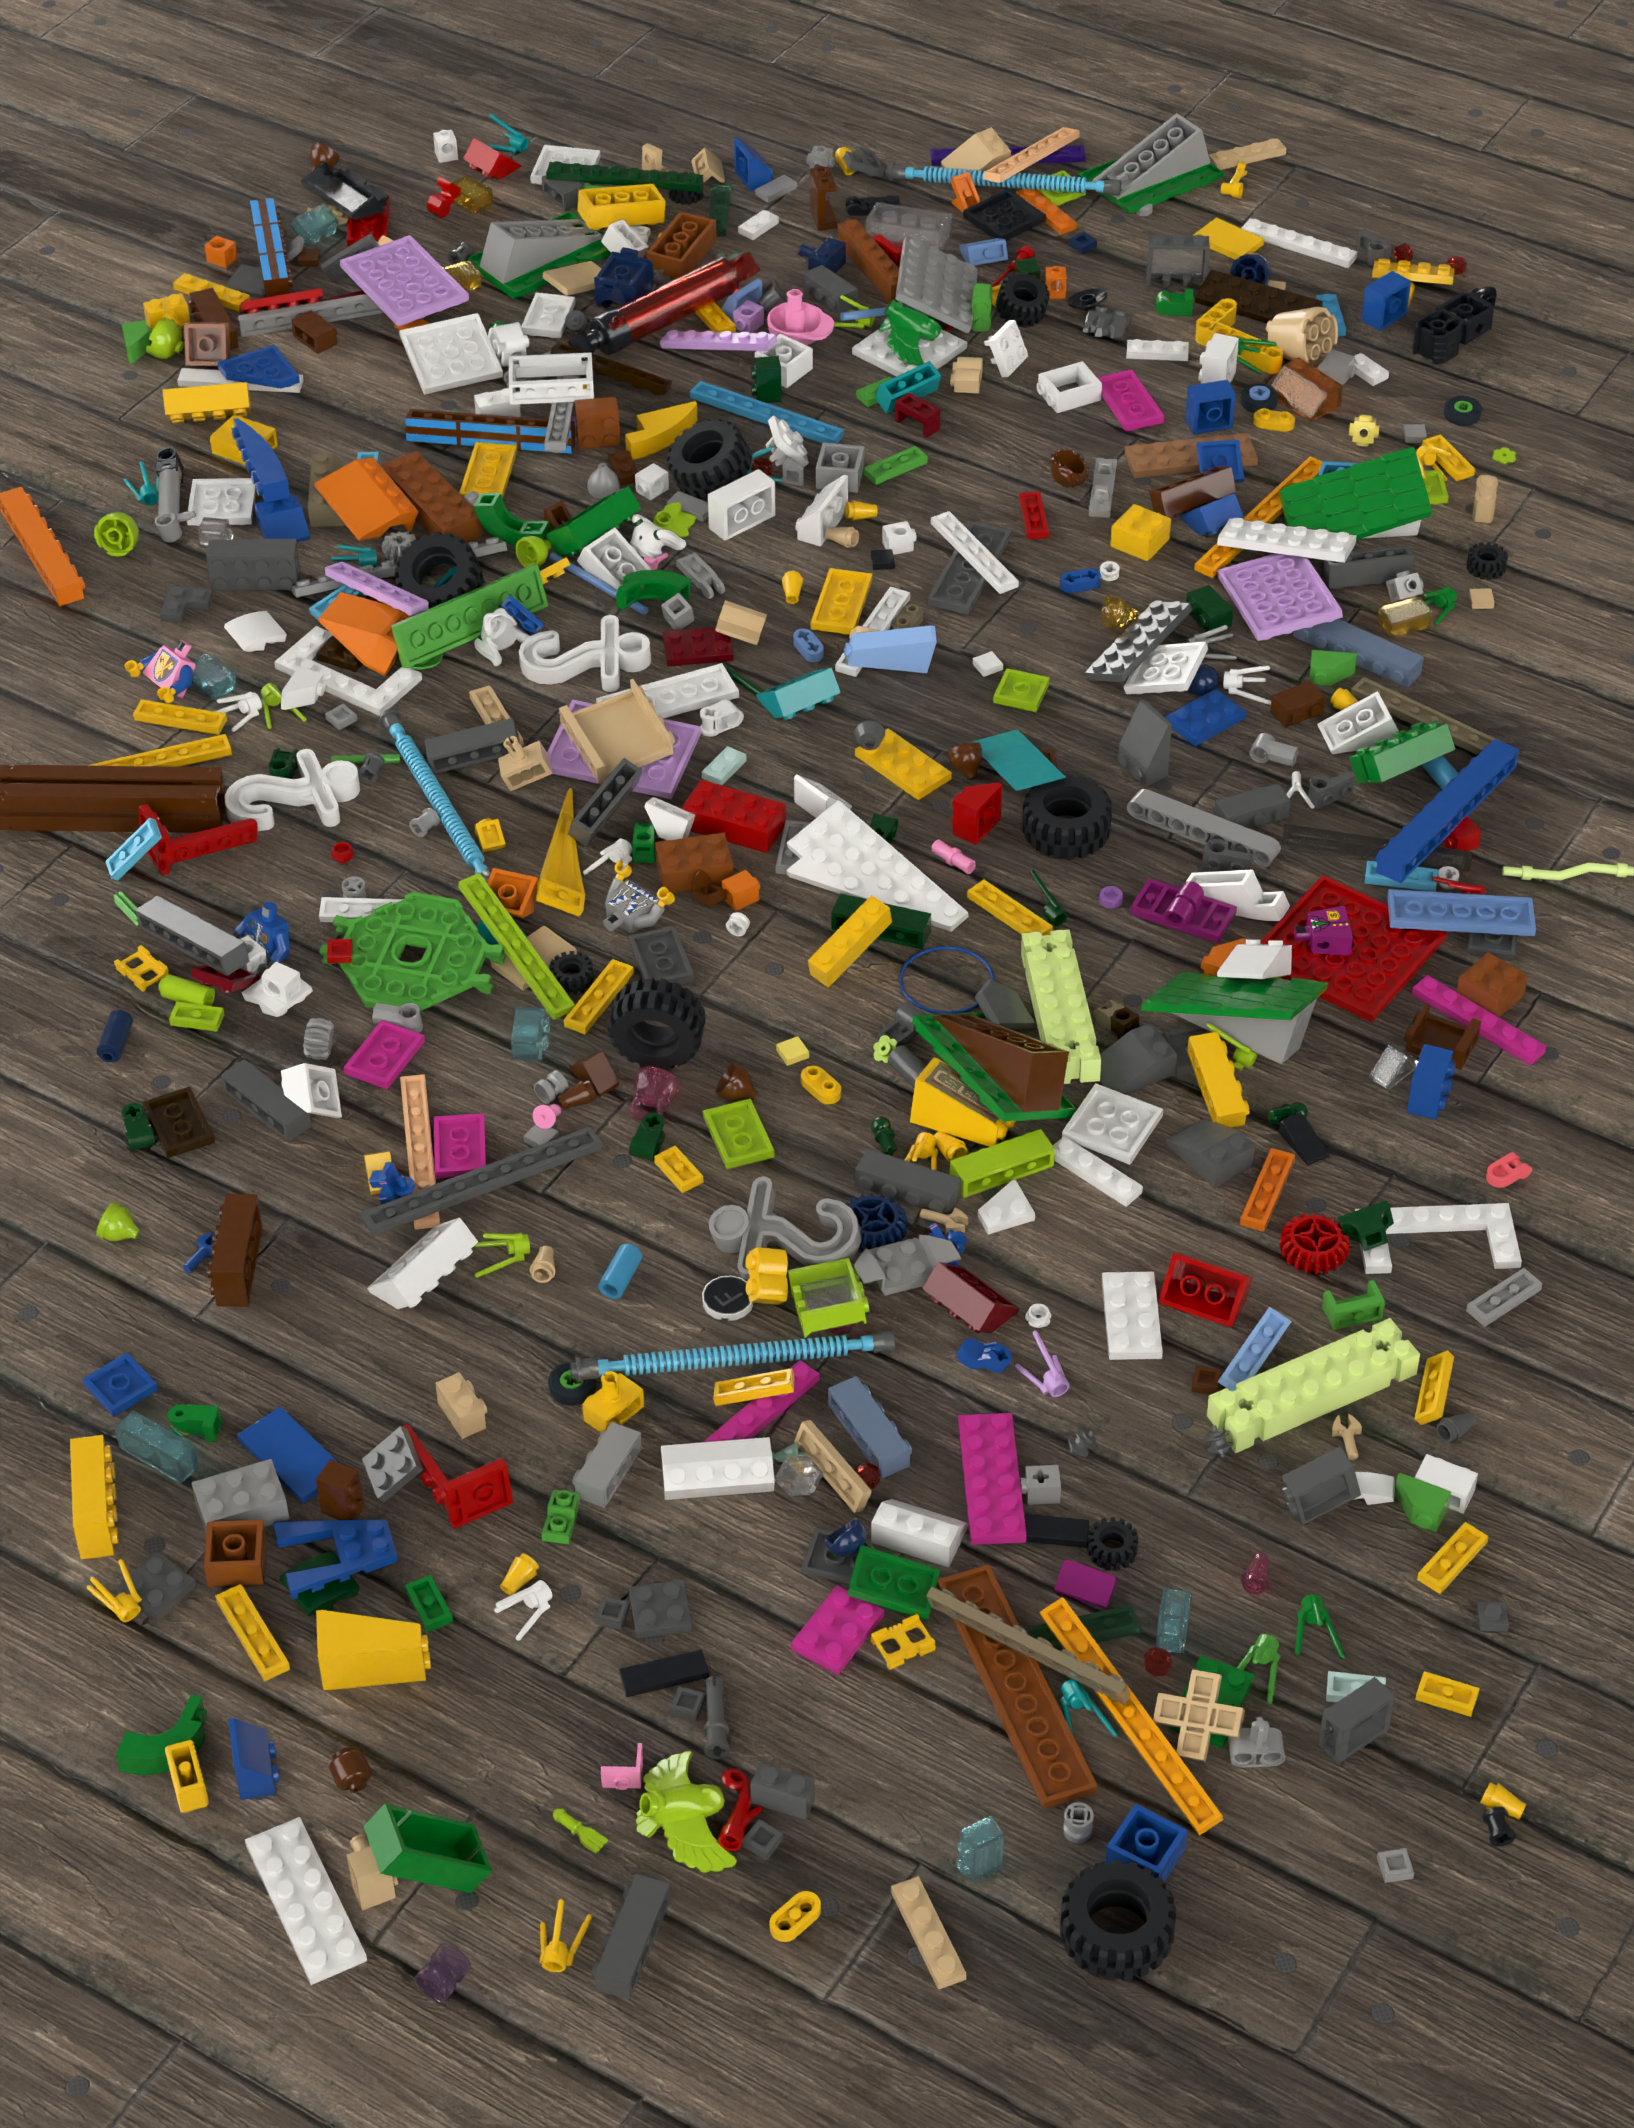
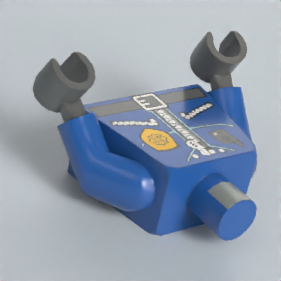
[232,902,290,975]

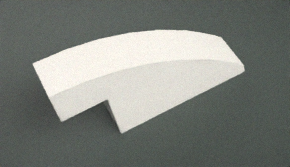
[1186,870,1290,921]

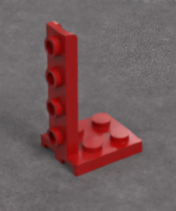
[139,804,257,876]
[402,1425,513,1529]

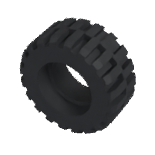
[667,419,752,500]
[395,532,483,613]
[1022,774,1112,860]
[607,978,706,1070]
[1060,1860,1176,1981]

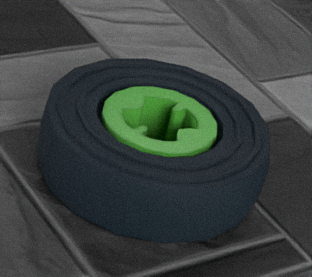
[1444,395,1482,426]
[548,1361,596,1406]

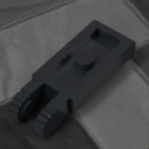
[845,195,901,216]

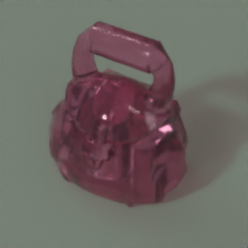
[630,1066,680,1120]

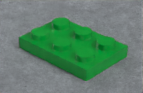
[847,1545,940,1620]
[1169,1655,1254,1749]

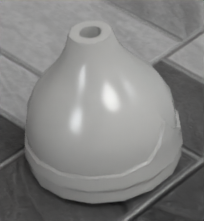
[587,463,620,499]

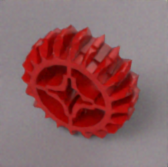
[1279,1212,1350,1276]

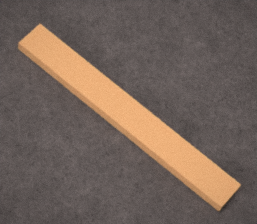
[983,127,1080,183]
[400,1074,440,1230]

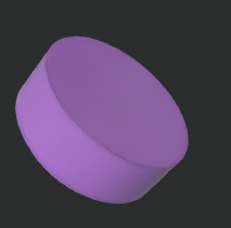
[1099,886,1123,909]

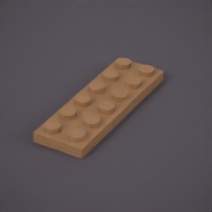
[1125,433,1258,478]

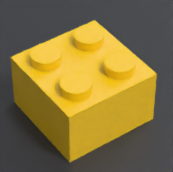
[1110,504,1171,562]

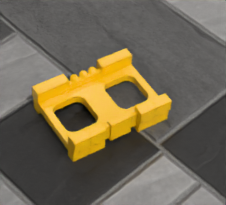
[114,945,169,992]
[871,1614,936,1670]

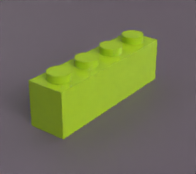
[950,1129,1055,1198]

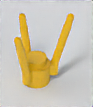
[1416,443,1451,481]
[905,1132,939,1171]
[87,1559,142,1622]
[539,1899,593,1972]

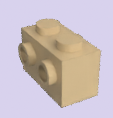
[436,1372,487,1439]

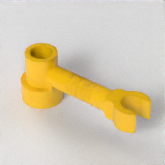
[1221,162,1247,199]

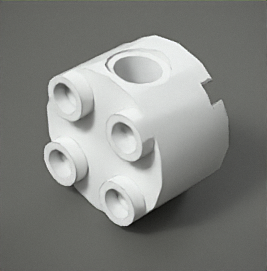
[488,322,529,367]

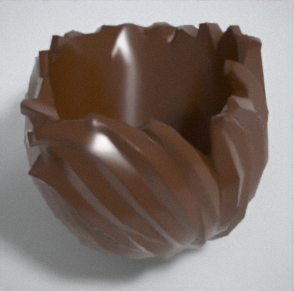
[1051,449,1089,488]

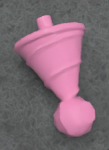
[533,1104,561,1129]

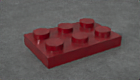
[662,627,733,667]

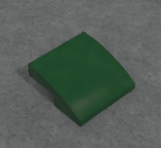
[280,1551,360,1616]

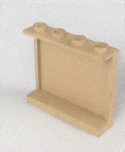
[559,679,675,784]

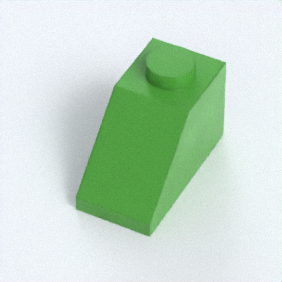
[122,320,152,364]
[1309,650,1357,686]
[1395,1472,1451,1532]

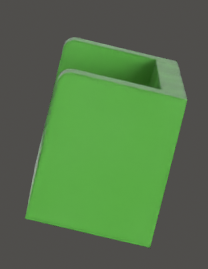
[1322,1280,1385,1330]

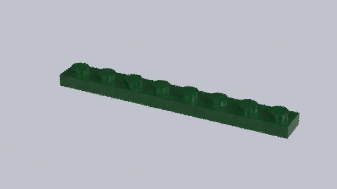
[546,161,703,192]

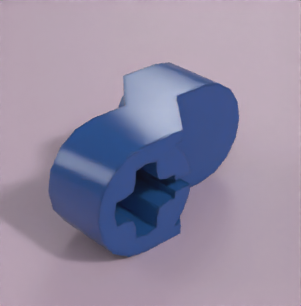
[956,1339,1012,1373]

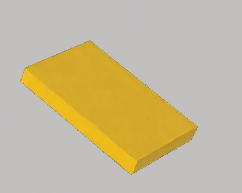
[1193,218,1264,260]

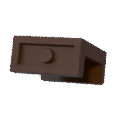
[810,166,837,231]
[1404,1003,1482,1070]

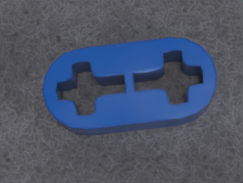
[1060,568,1101,593]

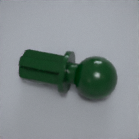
[1266,1102,1308,1123]
[871,1116,897,1156]

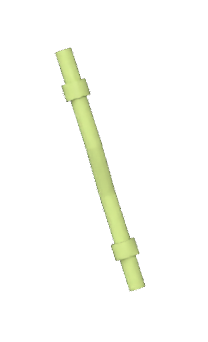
[1502,862,1634,881]

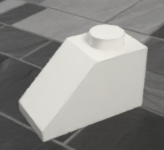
[281,666,326,710]
[645,797,695,841]

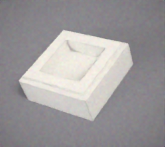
[973,651,1003,677]

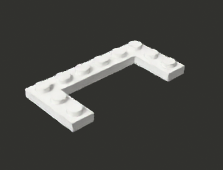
[274,626,422,716]
[1355,1203,1522,1274]

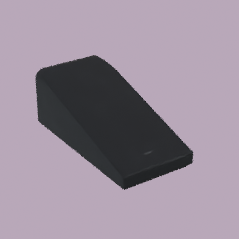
[1279,1113,1329,1165]

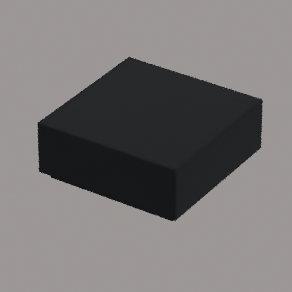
[871,549,895,570]

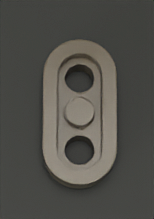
[892,604,923,630]

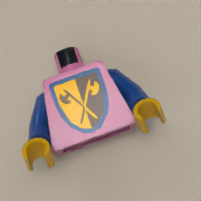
[124,640,196,703]

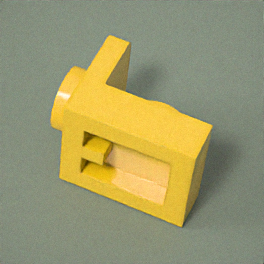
[474,818,506,853]

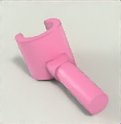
[644,552,668,570]

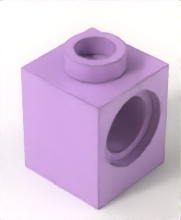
[733,300,764,333]

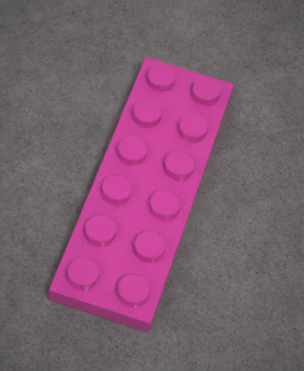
[958,1413,1026,1545]

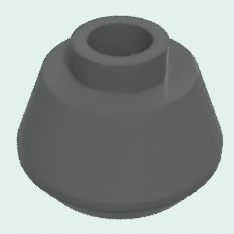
[854,720,885,750]

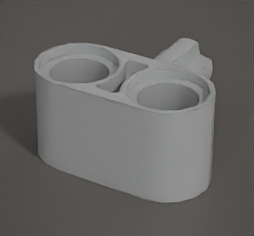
[1227,1717,1286,1767]

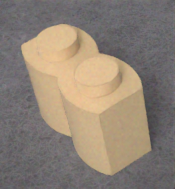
[950,357,983,393]
[1472,475,1498,523]

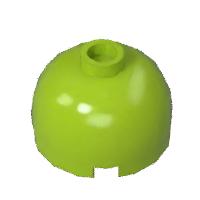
[146,316,185,359]
[94,512,139,557]

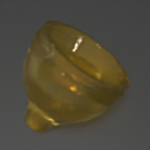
[1101,595,1138,629]

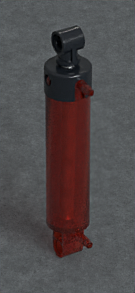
[568,252,760,355]

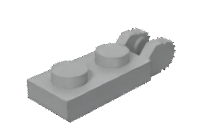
[676,553,726,598]

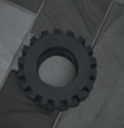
[996,272,1050,328]

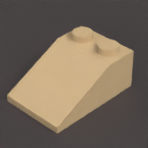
[941,127,1011,171]

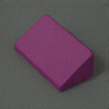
[1054,1559,1117,1609]

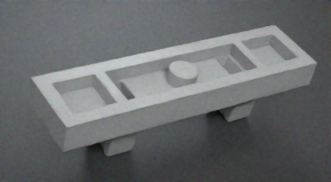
[1089,458,1117,518]

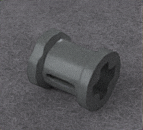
[448,242,474,267]
[358,752,384,783]

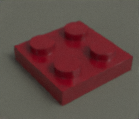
[191,965,259,993]

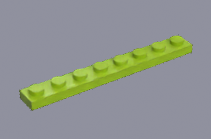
[458,873,575,1020]

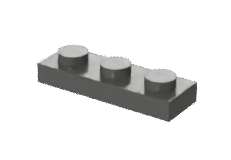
[321,233,380,282]

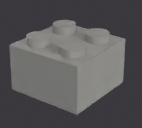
[816,443,865,493]

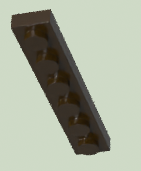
[550,342,672,395]

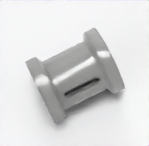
[409,808,440,838]

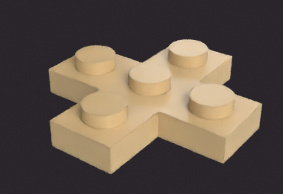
[1153,1669,1245,1762]

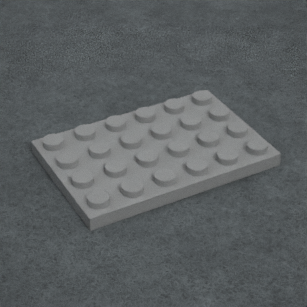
[895,235,978,333]

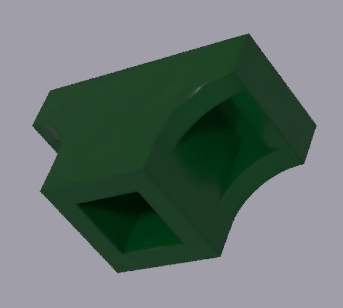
[1338,1200,1394,1251]

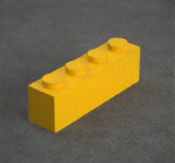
[808,895,892,988]
[1187,1031,1249,1128]

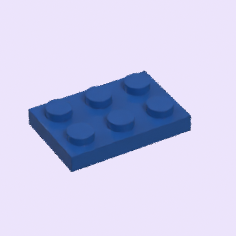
[1165,689,1246,746]

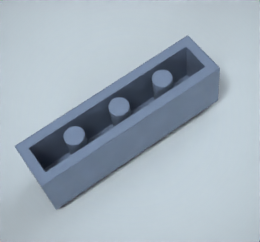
[828,1376,912,1479]

